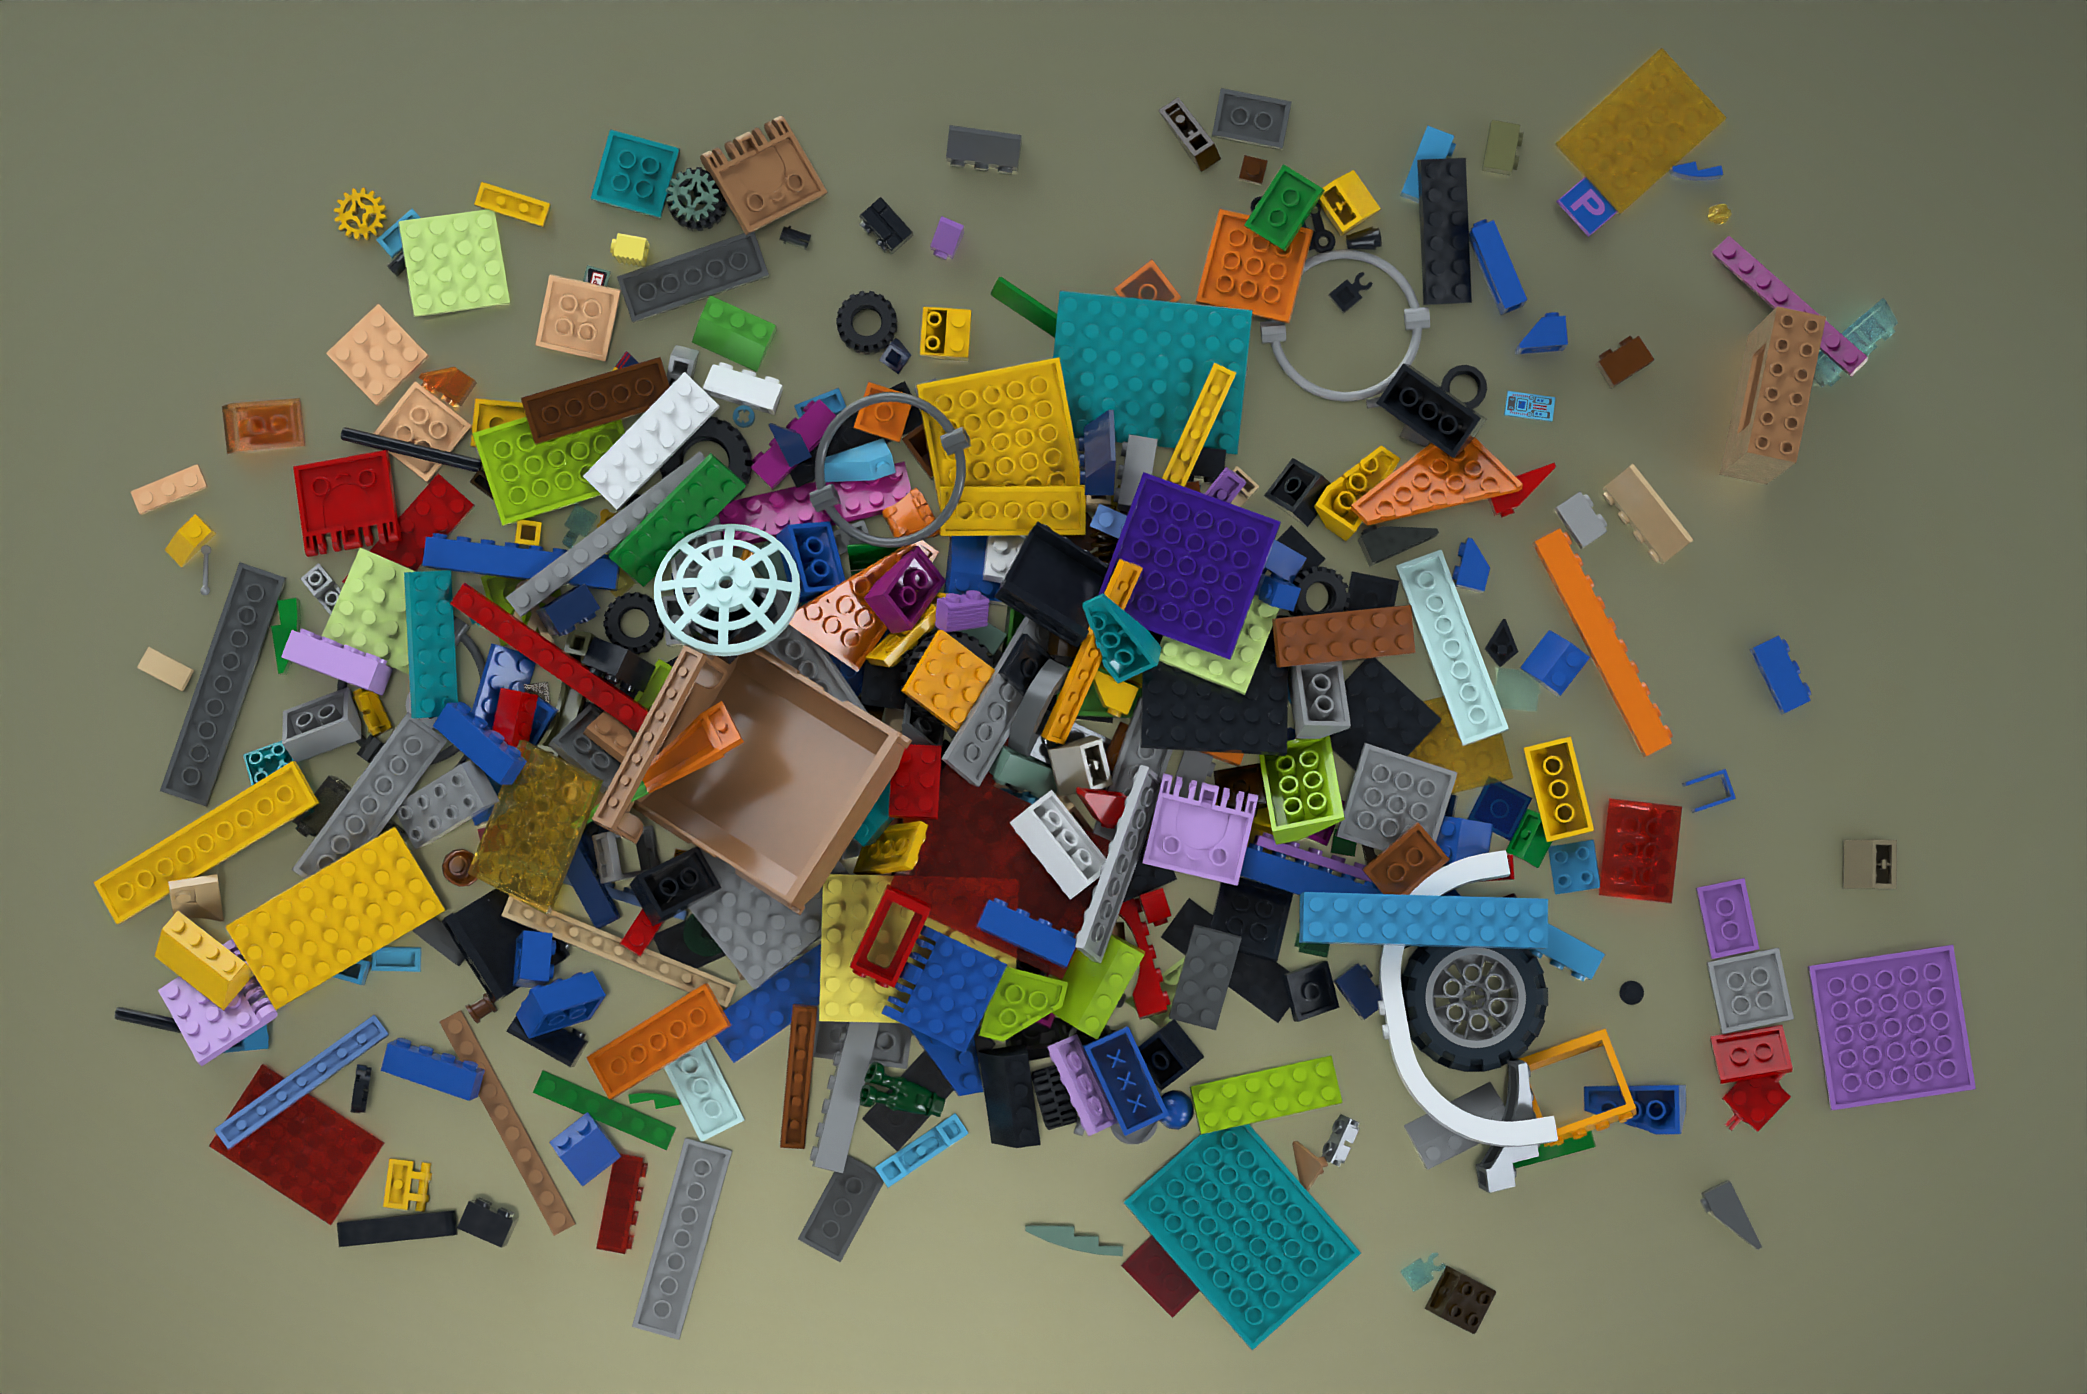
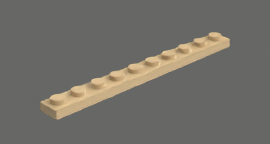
[501,893,737,1008]

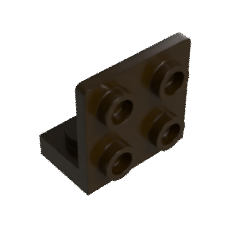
[1425,1266,1496,1334]

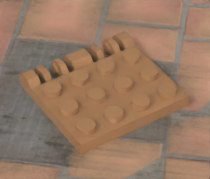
[700,116,828,235]

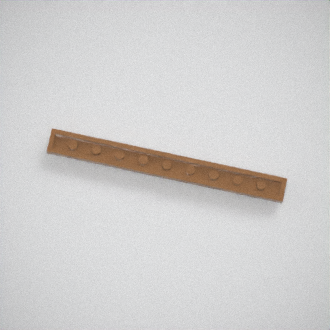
[440,1010,576,1236]

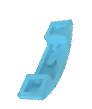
[875,1113,969,1188]

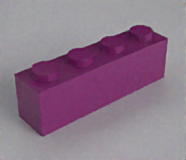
[751,399,836,490]

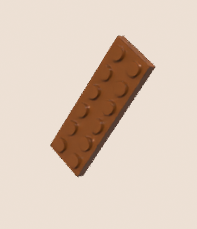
[1272,605,1415,667]

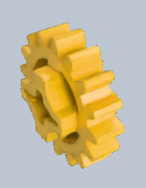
[334,187,387,241]

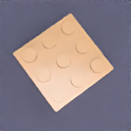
[535,274,621,361]
[326,304,429,406]
[373,381,472,483]

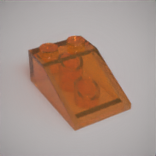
[222,398,305,454]

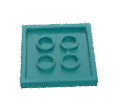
[591,129,680,219]

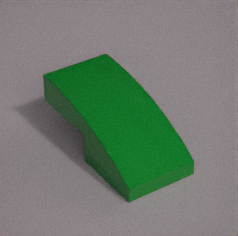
[628,1093,681,1109]

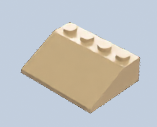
[1602,464,1693,564]

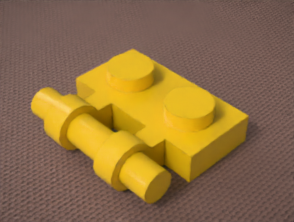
[383,1158,432,1212]

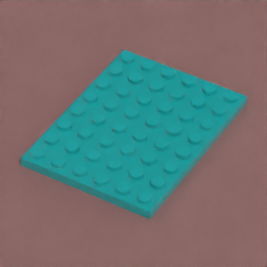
[1053,290,1252,454]
[1123,1124,1361,1350]

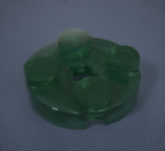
[683,913,723,957]

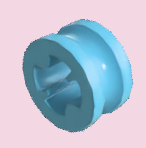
[733,405,755,428]

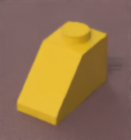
[165,514,216,567]
[1092,670,1139,718]

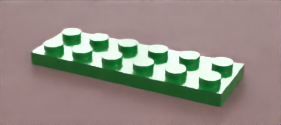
[608,453,746,587]

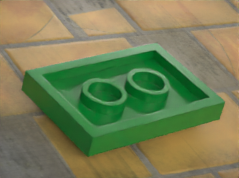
[1244,164,1325,252]

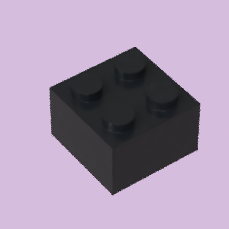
[582,636,656,693]
[1138,1019,1204,1091]
[457,1197,518,1248]

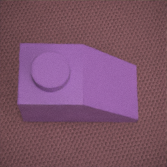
[930,216,964,260]

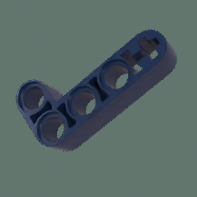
[553,831,620,929]

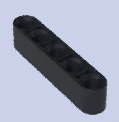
[337,1210,458,1247]

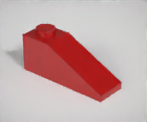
[1488,462,1556,518]

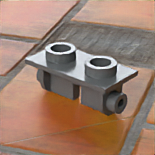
[1321,1114,1360,1167]

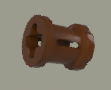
[466,993,498,1024]

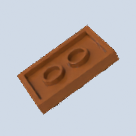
[1362,822,1450,895]

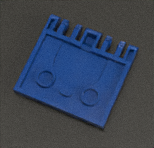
[881,925,1008,1054]

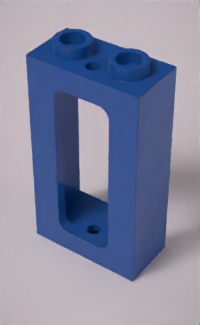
[1469,219,1527,315]

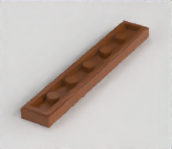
[780,1004,817,1149]

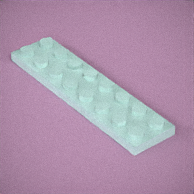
[1396,550,1509,746]

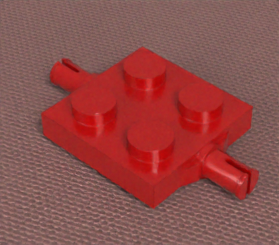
[1722,1073,1791,1132]

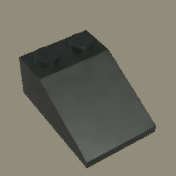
[1358,525,1439,567]

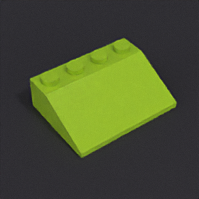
[1259,735,1345,845]
[1048,916,1145,1040]

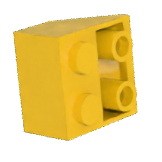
[1317,170,1381,236]
[920,307,972,361]

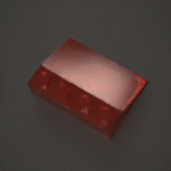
[1599,798,1682,904]

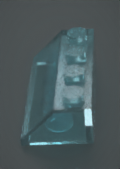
[1814,298,1898,388]

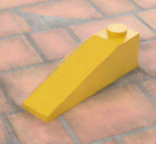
[1314,445,1401,541]

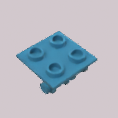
[1548,840,1601,895]

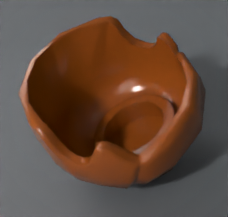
[442,849,481,887]

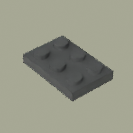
[1212,88,1292,150]

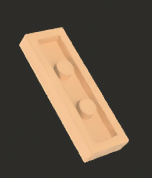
[130,464,208,514]

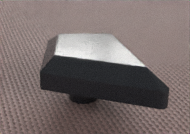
[1484,619,1518,668]

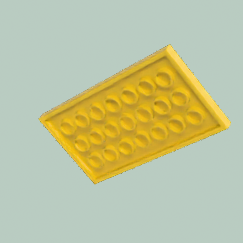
[225,826,445,1010]

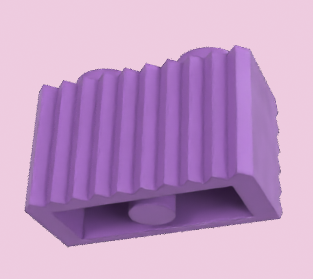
[935,590,990,633]

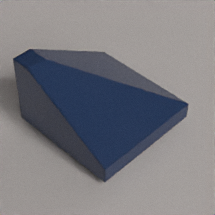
[879,338,911,374]

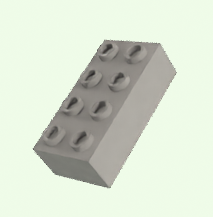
[395,760,500,849]

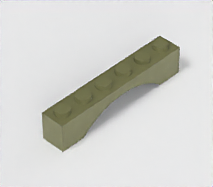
[532,630,598,779]

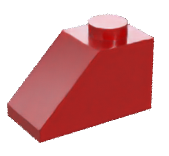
[1076,787,1127,829]
[1139,888,1172,927]

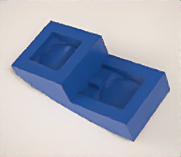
[1669,161,1724,181]

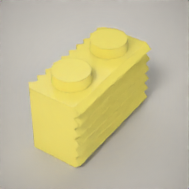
[610,233,650,267]

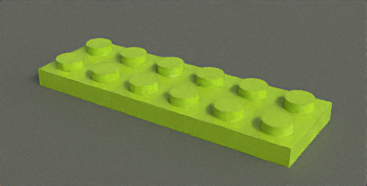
[1190,1055,1343,1135]

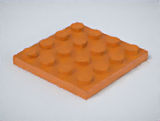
[1196,209,1313,324]

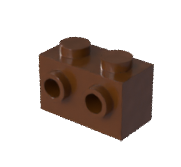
[1596,336,1655,389]

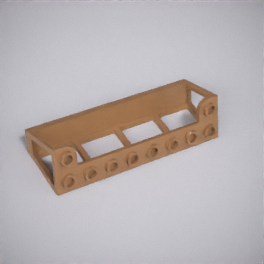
[592,645,728,844]

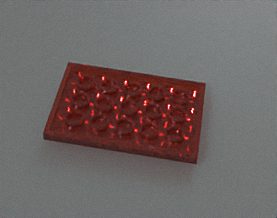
[209,1064,385,1225]

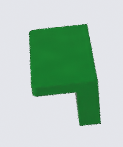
[1506,809,1552,868]

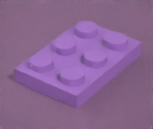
[1696,878,1759,959]

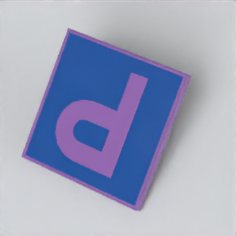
[1556,176,1618,237]

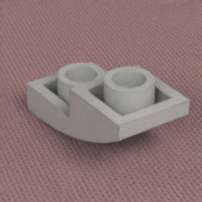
[300,563,341,615]

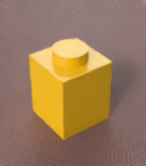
[514,519,542,546]

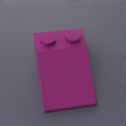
[864,545,946,634]

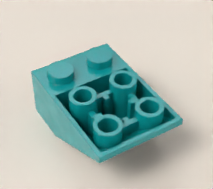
[243,740,313,815]

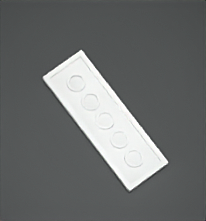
[583,372,720,511]

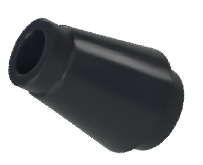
[1346,226,1382,250]

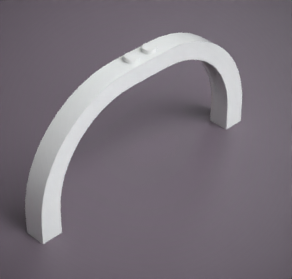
[1378,850,1558,1147]

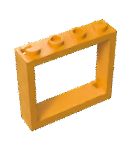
[1520,1028,1636,1147]

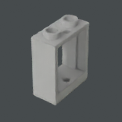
[592,825,660,884]

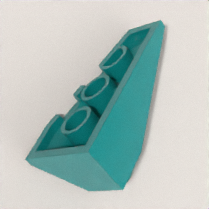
[1082,593,1162,683]

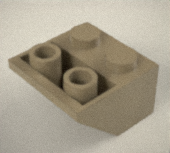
[1047,735,1113,796]
[1843,840,1897,889]

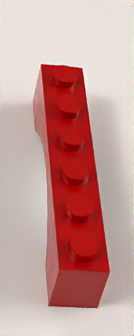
[1118,898,1171,1020]

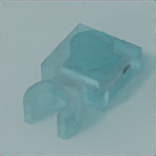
[1400,1252,1446,1292]

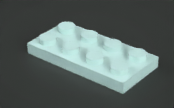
[664,1042,745,1142]

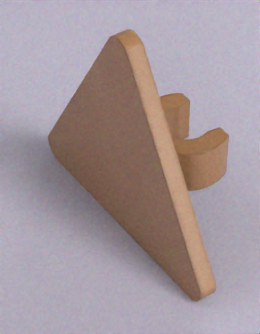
[1292,1141,1328,1191]

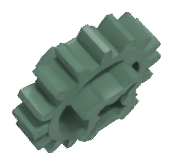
[666,169,719,222]

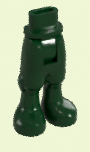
[860,1061,945,1117]

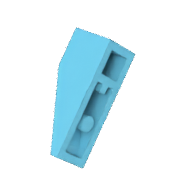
[824,438,896,482]

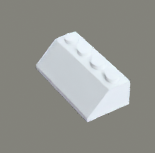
[1010,790,1106,900]

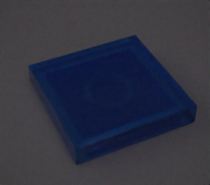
[1467,776,1532,841]

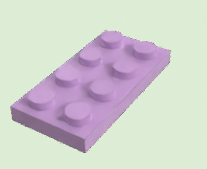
[1048,1034,1118,1136]

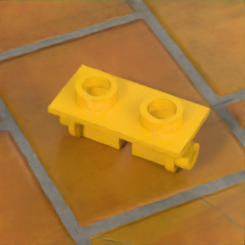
[352,688,392,737]

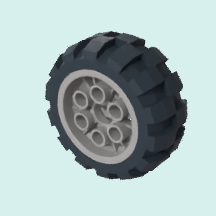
[1401,946,1548,1072]

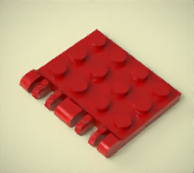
[293,450,401,557]

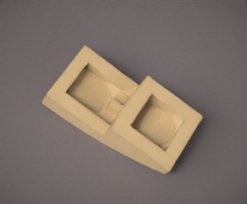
[137,646,194,691]

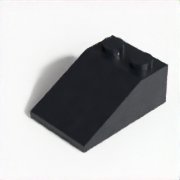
[629,846,722,926]

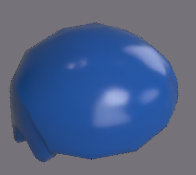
[1159,1090,1194,1130]

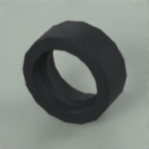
[1441,365,1487,409]

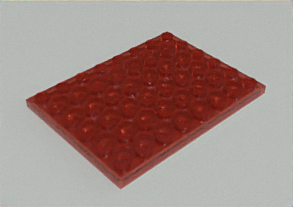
[890,764,1111,980]

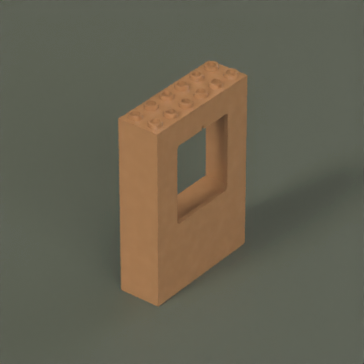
[1719,306,1826,485]

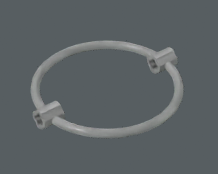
[1260,249,1430,401]

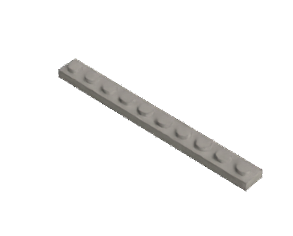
[506,451,705,617]

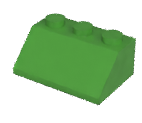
[692,295,777,372]

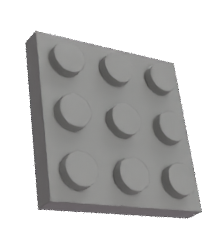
[1706,948,1794,1034]

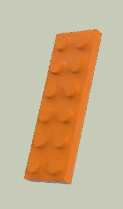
[586,983,732,1100]

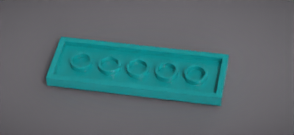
[404,570,458,718]

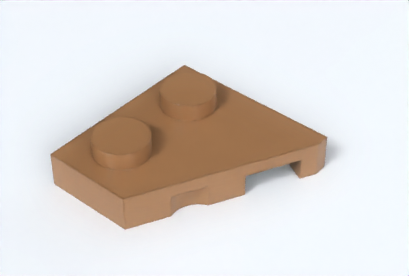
[583,711,634,763]

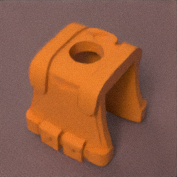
[882,487,940,538]

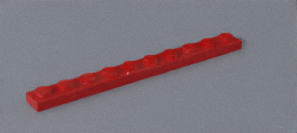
[450,583,649,733]

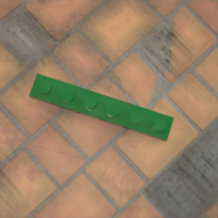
[533,1070,676,1150]

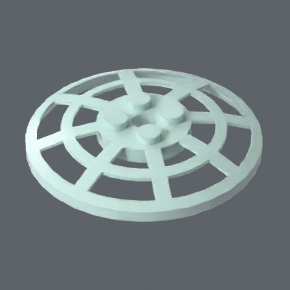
[654,524,801,656]

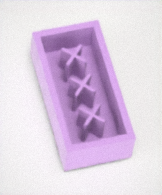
[281,628,393,696]

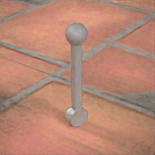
[200,545,211,595]

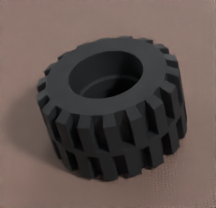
[666,167,728,231]
[836,291,897,354]
[1288,567,1350,616]
[603,592,665,654]
[1031,1065,1078,1130]

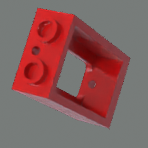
[850,884,932,988]

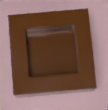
[1238,155,1268,185]

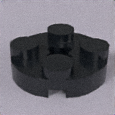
[350,1064,372,1114]

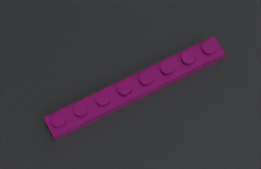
[1712,236,1868,377]

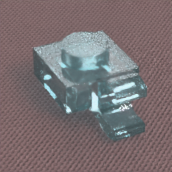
[562,504,598,549]

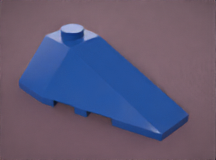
[1584,1085,1686,1134]

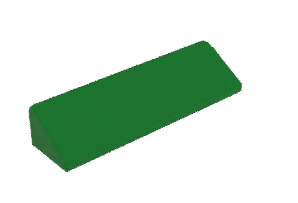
[991,277,1057,338]

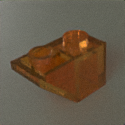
[418,367,477,406]

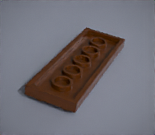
[521,357,670,445]

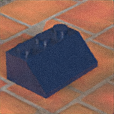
[1078,410,1116,495]

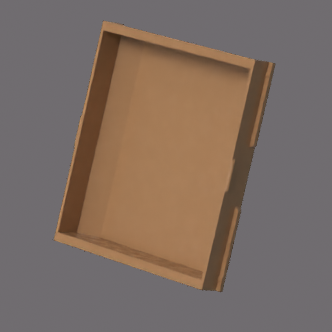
[632,648,912,915]

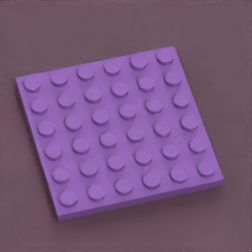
[1808,945,1976,1110]

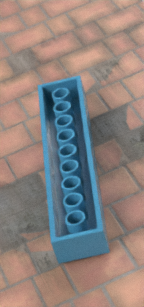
[1299,892,1548,950]

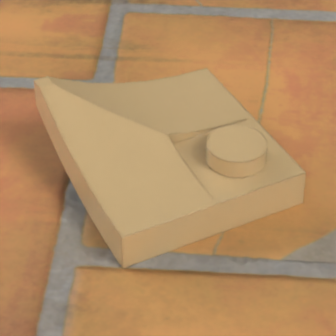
[168,874,224,922]

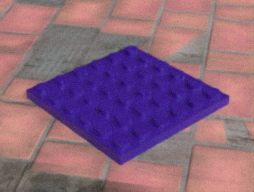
[1099,472,1281,660]

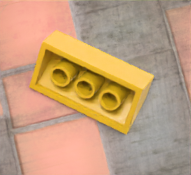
[1523,736,1594,842]
[155,911,254,1011]

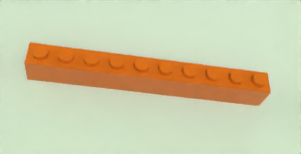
[1532,528,1673,757]

